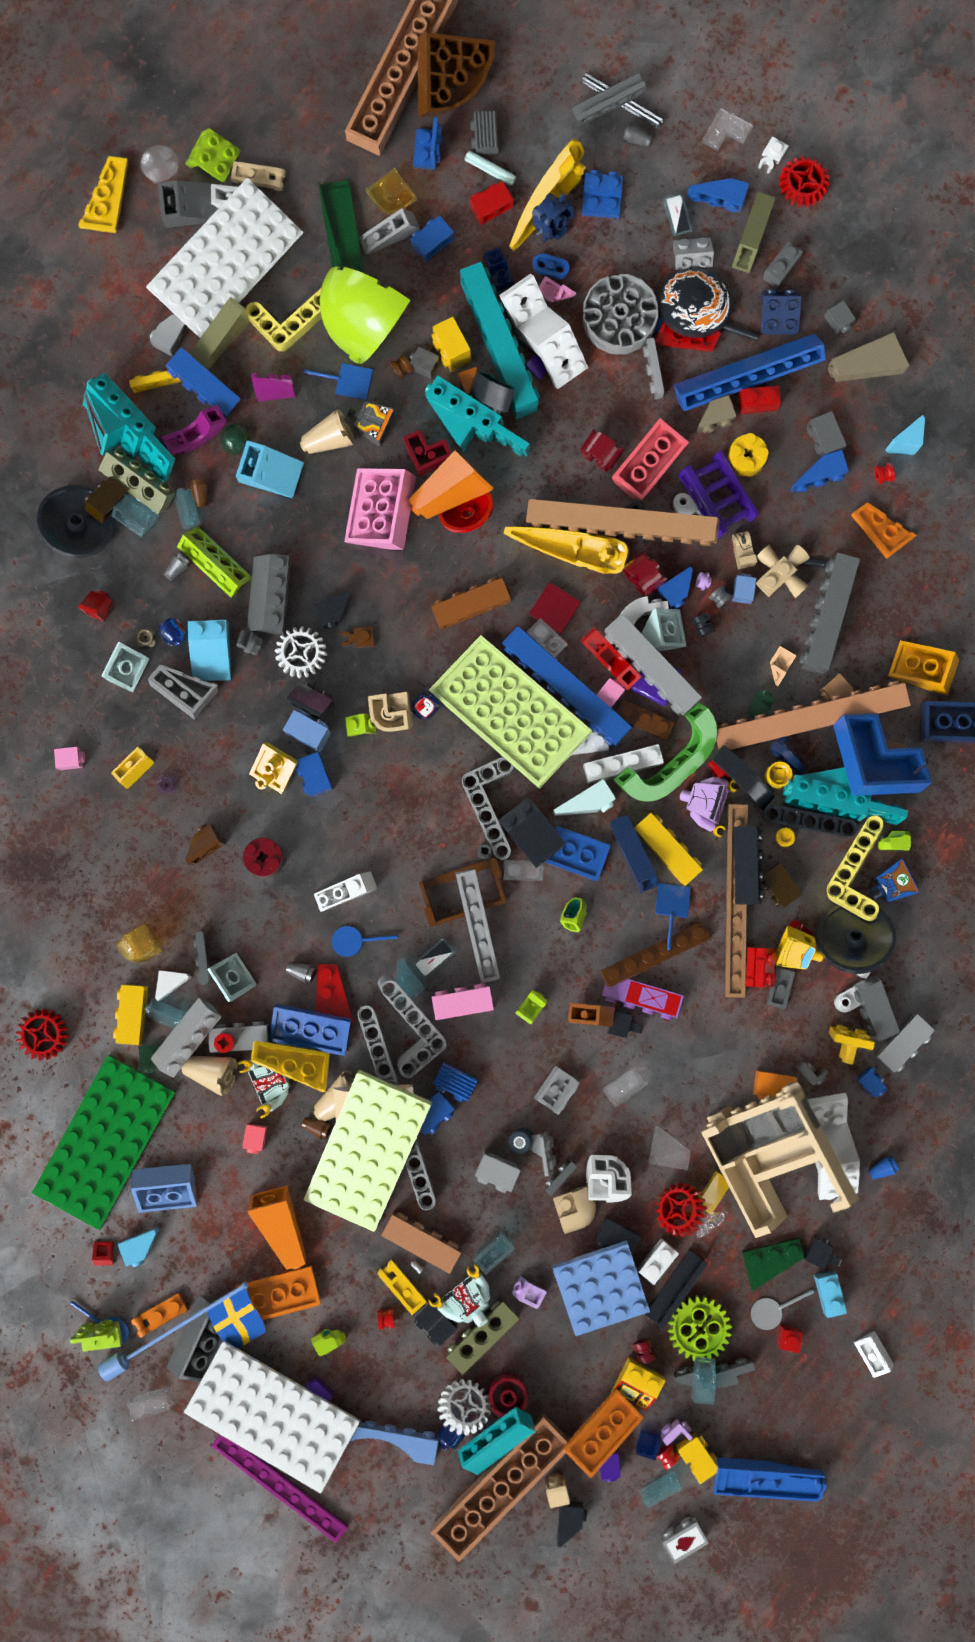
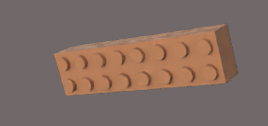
[431,1412,570,1562]

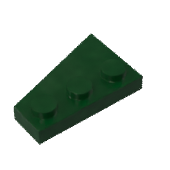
[742,1238,804,1291]

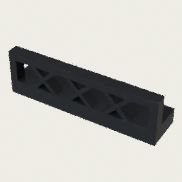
[645,1249,708,1330]

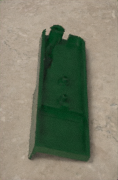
[318,180,364,273]

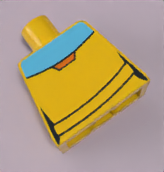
[776,926,823,969]

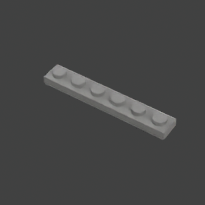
[455,868,500,984]

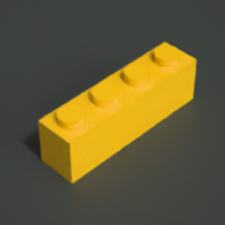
[634,813,703,886]

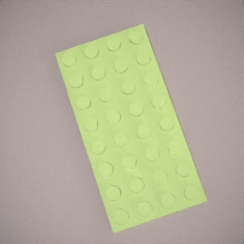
[429,635,592,789]
[304,1070,432,1232]

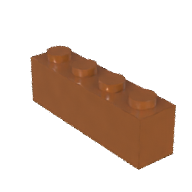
[431,577,511,631]

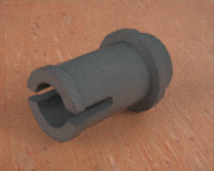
[477,844,493,860]

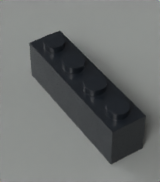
[734,826,765,905]

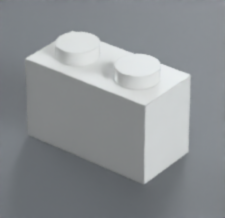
[637,1238,679,1284]

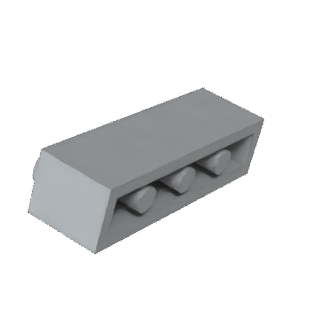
[151,998,222,1078]

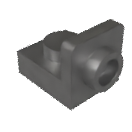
[796,1061,828,1085]

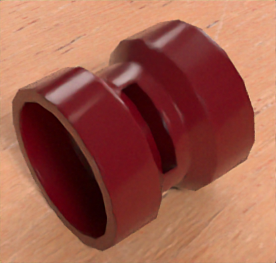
[632,1338,656,1364]

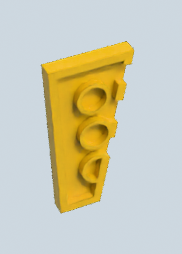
[78,156,129,233]
[251,1041,330,1092]

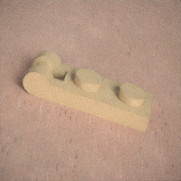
[231,161,286,191]

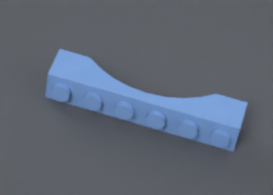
[349,1421,439,1465]

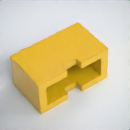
[676,1432,717,1484]

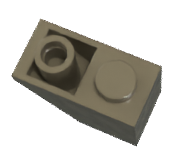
[697,395,736,434]

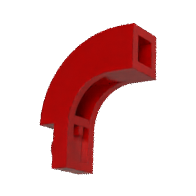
[580,628,641,690]

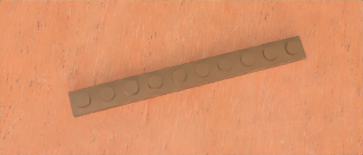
[725,804,748,998]

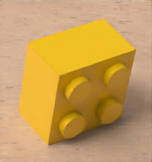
[431,317,471,372]

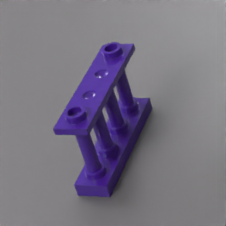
[678,450,759,540]

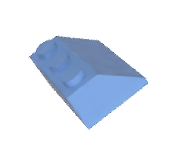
[131,1164,197,1213]

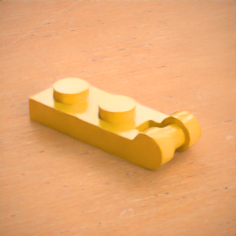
[129,371,182,393]
[377,1259,427,1315]

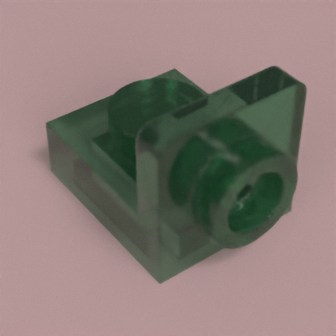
[746,690,775,718]
[138,1044,159,1073]

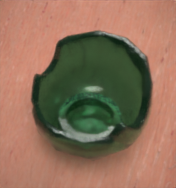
[220,424,250,455]

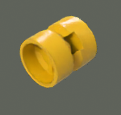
[763,762,793,789]

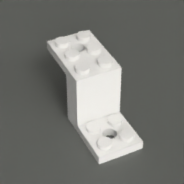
[500,274,588,389]
[807,1093,860,1200]

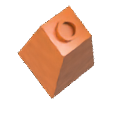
[408,450,494,519]
[248,1185,306,1270]

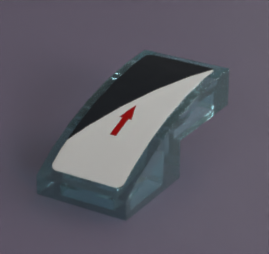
[663,193,692,236]
[412,938,455,980]

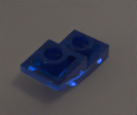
[483,247,514,291]

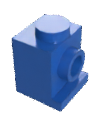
[855,1066,887,1098]

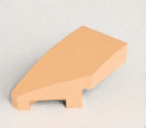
[770,646,796,686]

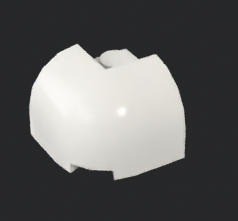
[586,1155,632,1203]

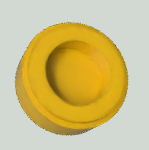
[775,827,795,847]

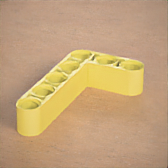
[246,289,322,352]
[827,816,883,921]

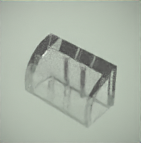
[602,1067,647,1108]

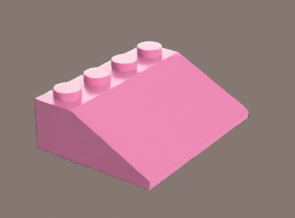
[344,469,417,550]

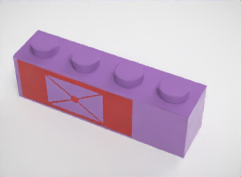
[602,979,684,1021]

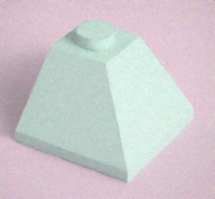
[642,609,686,651]

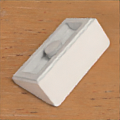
[854,1331,894,1377]

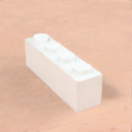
[583,744,664,784]

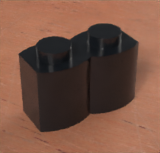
[413,1298,458,1346]

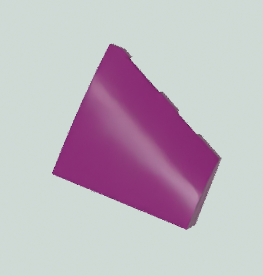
[251,373,295,402]

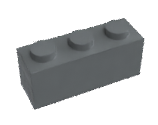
[854,976,900,1041]

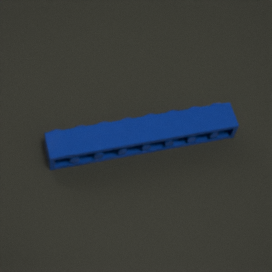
[674,334,826,411]
[502,626,632,747]

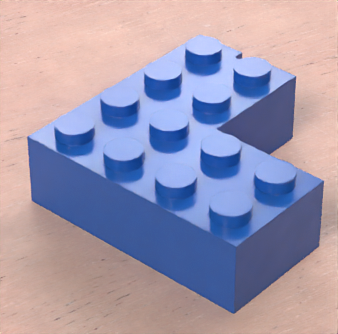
[833,714,932,796]

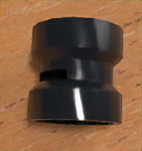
[691,613,716,638]

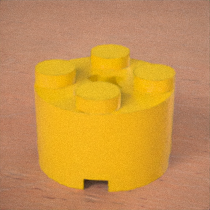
[727,433,768,477]

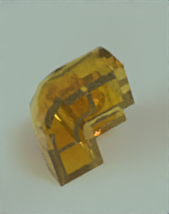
[365,168,418,215]
[114,924,163,963]

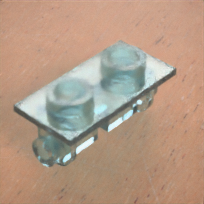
[174,488,201,530]
[144,998,186,1028]
[638,1471,682,1509]

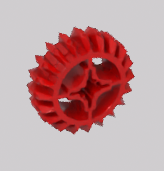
[779,156,830,208]
[16,1008,69,1061]
[655,1182,708,1237]

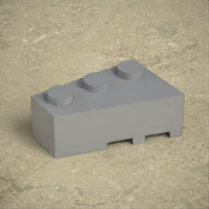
[148,665,219,720]

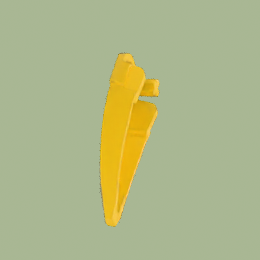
[510,138,586,251]
[504,527,629,574]

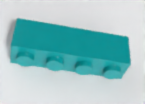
[458,1407,536,1475]

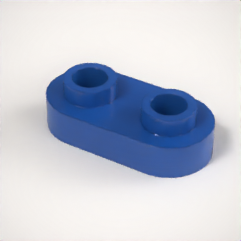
[532,254,569,279]

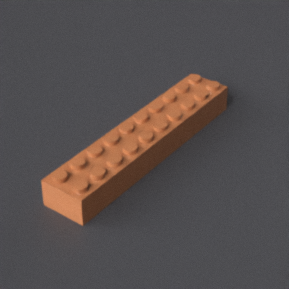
[345,0,459,156]

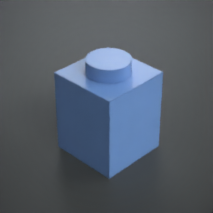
[732,573,756,604]

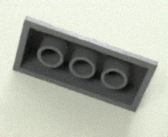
[247,554,292,635]
[166,1295,223,1382]

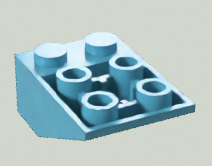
[236,441,304,498]

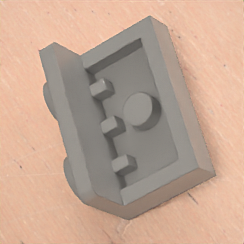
[673,237,714,270]
[534,1065,580,1115]

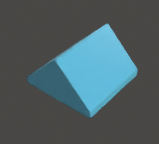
[885,415,925,455]

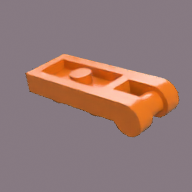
[130,1292,188,1338]

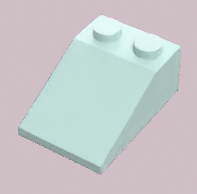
[553,779,616,816]

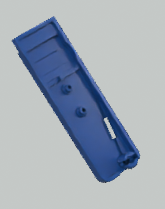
[713,1458,827,1501]

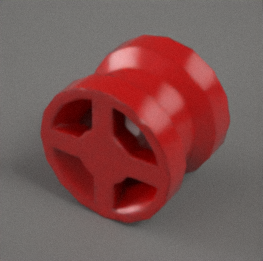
[874,463,895,485]
[214,1033,235,1053]
[377,1308,395,1330]
[655,1444,680,1469]

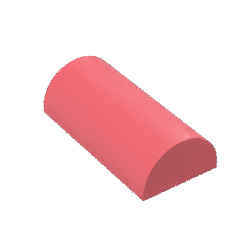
[612,418,689,501]

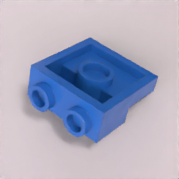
[582,170,623,218]

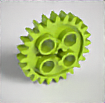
[667,1295,732,1362]

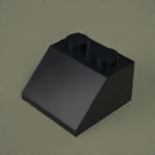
[286,682,335,722]

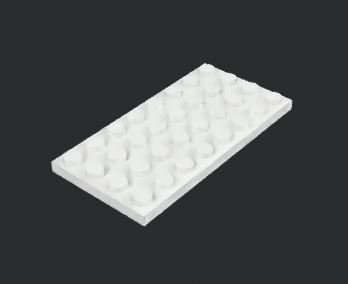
[146,178,304,338]
[184,1341,360,1493]

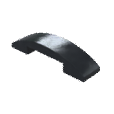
[711,745,775,811]

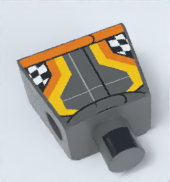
[347,402,395,446]

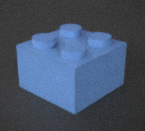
[283,710,331,753]

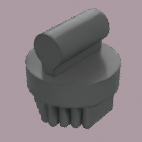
[236,630,263,655]

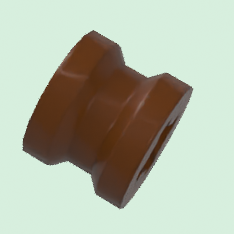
[390,355,413,379]

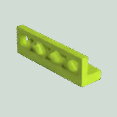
[177,526,252,598]

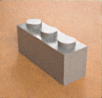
[874,1014,935,1073]
[209,1021,270,1052]

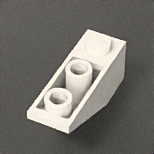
[314,871,378,912]

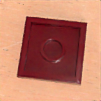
[529,582,581,635]

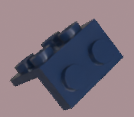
[760,289,801,334]

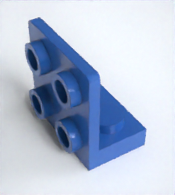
[413,117,442,170]

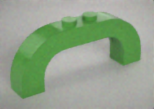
[613,702,717,801]

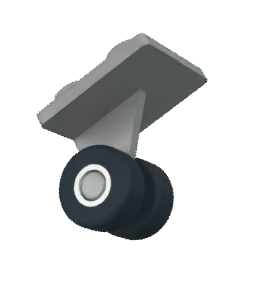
[508,1127,557,1176]

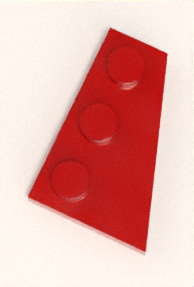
[316,964,354,1023]

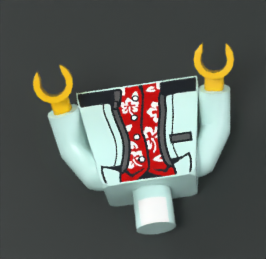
[238,1060,291,1118]
[428,1263,490,1327]

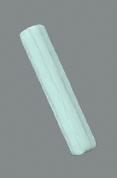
[465,151,516,185]

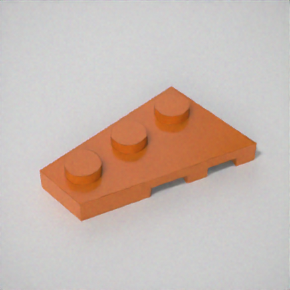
[851,502,917,559]

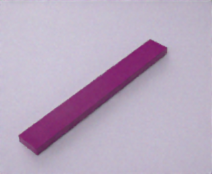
[211,1434,348,1543]

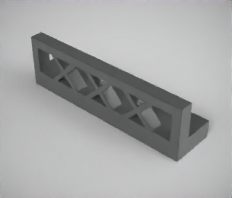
[571,73,647,127]

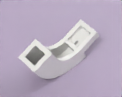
[614,596,669,650]

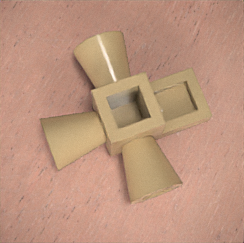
[756,545,809,598]

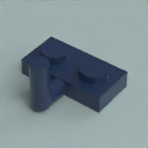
[770,736,806,774]

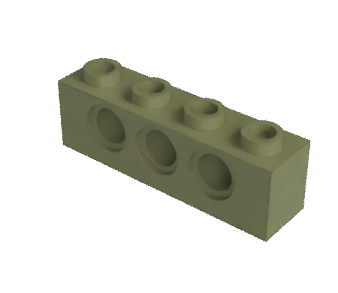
[98,447,176,514]
[446,1299,519,1375]

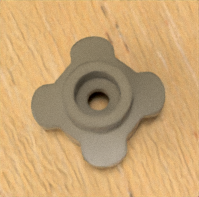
[136,629,156,648]

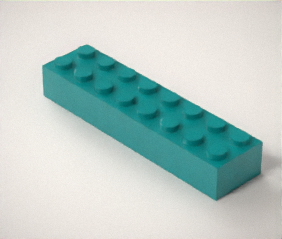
[460,262,540,420]

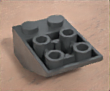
[158,180,219,228]

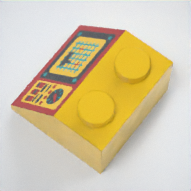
[611,1357,665,1411]

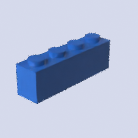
[165,347,240,417]

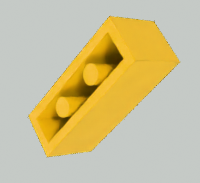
[113,985,148,1045]

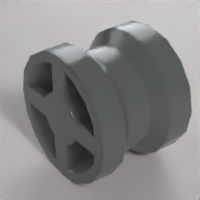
[708,585,733,608]

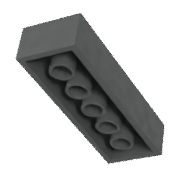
[799,553,860,675]

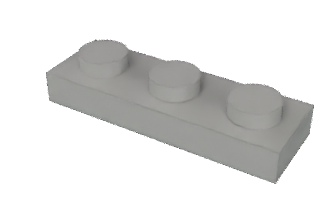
[643,338,664,399]

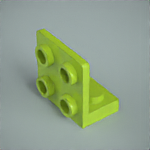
[186,128,240,182]
[70,1320,123,1352]

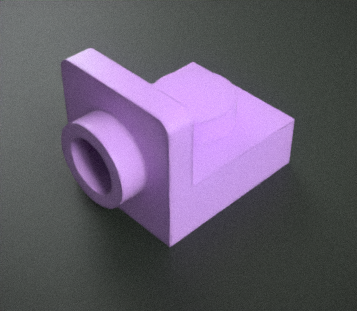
[512,1277,547,1309]

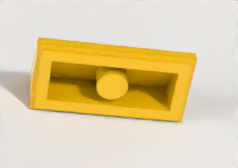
[111,746,154,789]
[701,1171,729,1214]

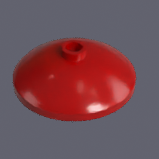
[438,492,494,533]

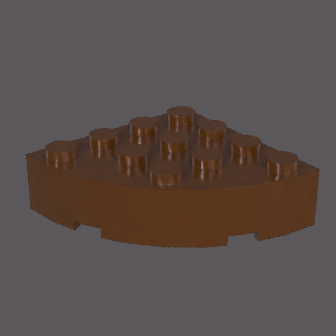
[417,32,495,117]

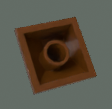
[185,824,225,866]

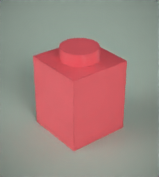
[242,1123,268,1154]

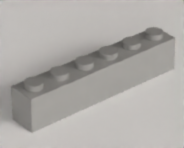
[604,614,702,715]

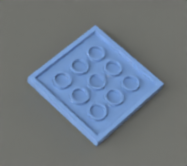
[552,1241,650,1336]

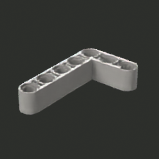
[462,757,514,861]
[378,975,447,1078]

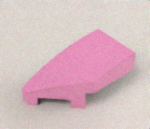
[539,276,576,303]

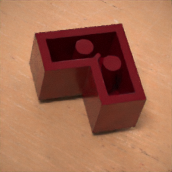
[403,430,452,477]

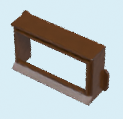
[419,858,506,927]

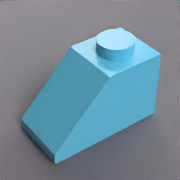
[118,1227,159,1267]

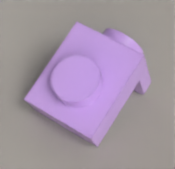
[660,1419,693,1446]

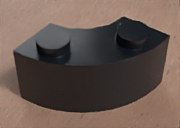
[469,370,515,413]

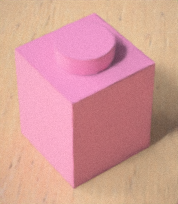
[597,678,625,708]
[54,747,85,770]

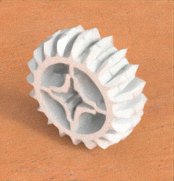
[275,626,327,678]
[438,1379,491,1435]

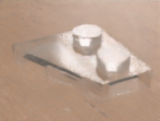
[649,1125,691,1170]

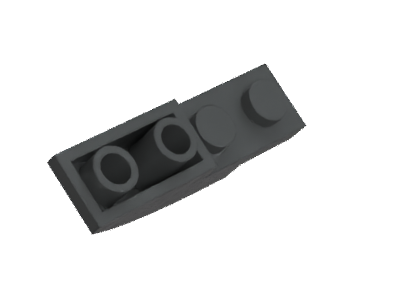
[673,1357,755,1388]

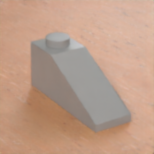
[358,208,420,255]
[150,314,189,357]

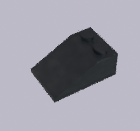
[498,797,567,868]

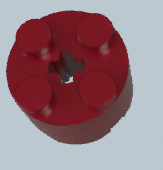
[580,429,624,473]
[622,551,667,597]
[243,838,285,877]
[489,1372,528,1417]

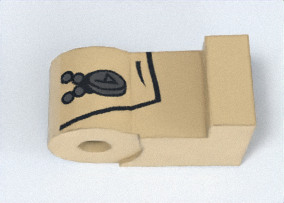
[732,531,757,569]

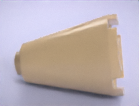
[300,409,355,454]
[181,1056,237,1096]
[314,1071,354,1121]

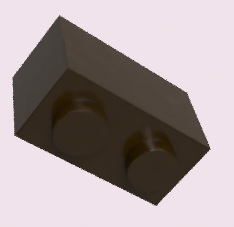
[85,476,128,524]
[761,863,803,909]

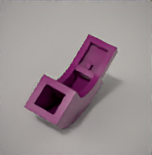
[159,405,226,455]

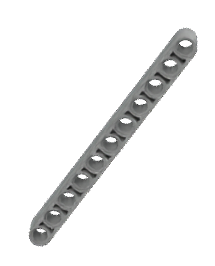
[358,1005,436,1210]

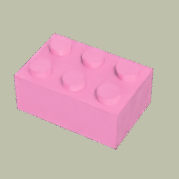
[432,983,494,1020]

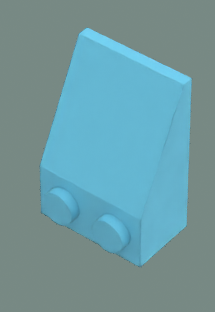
[188,620,231,681]

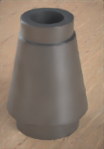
[623,124,652,147]
[163,552,190,581]
[286,962,316,983]

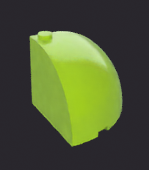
[320,267,410,364]

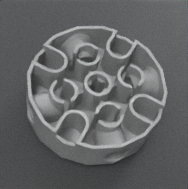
[583,274,658,354]

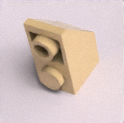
[545,1473,570,1508]

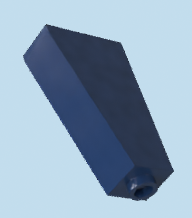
[610,815,657,894]

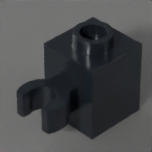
[607,1008,643,1038]
[804,1236,842,1269]

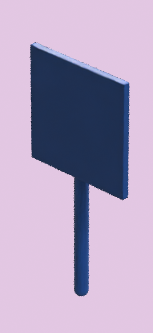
[304,363,373,400]
[655,883,691,950]

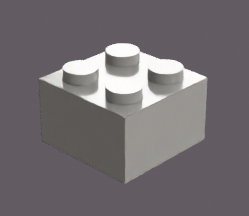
[475,1150,521,1193]

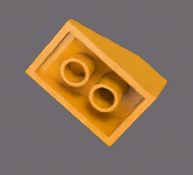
[888,640,959,695]

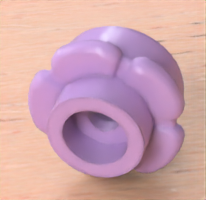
[696,572,712,590]

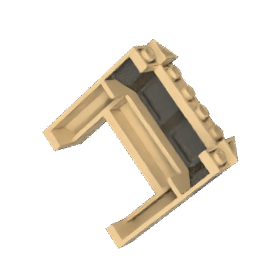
[701,1081,859,1238]

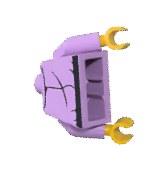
[680,777,737,837]

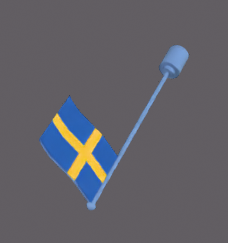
[98,1282,266,1381]

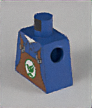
[868,859,919,902]

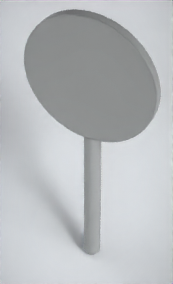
[751,1290,814,1330]

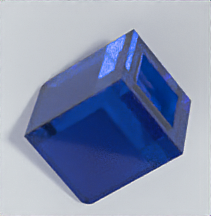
[635,1429,661,1461]

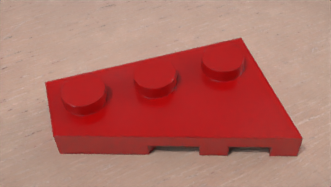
[655,323,721,352]

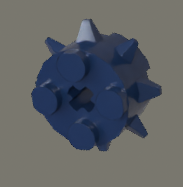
[532,193,575,242]

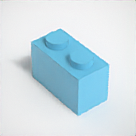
[814,1270,847,1318]

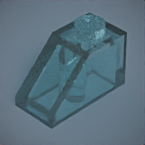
[396,959,426,1002]
[691,1357,716,1405]

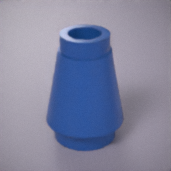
[868,1156,899,1180]

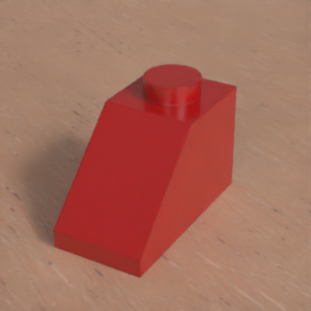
[78,590,113,622]

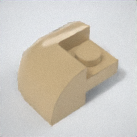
[368,692,413,732]
[553,1184,596,1234]

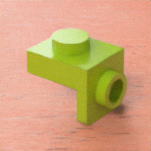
[345,713,377,737]
[516,990,548,1025]

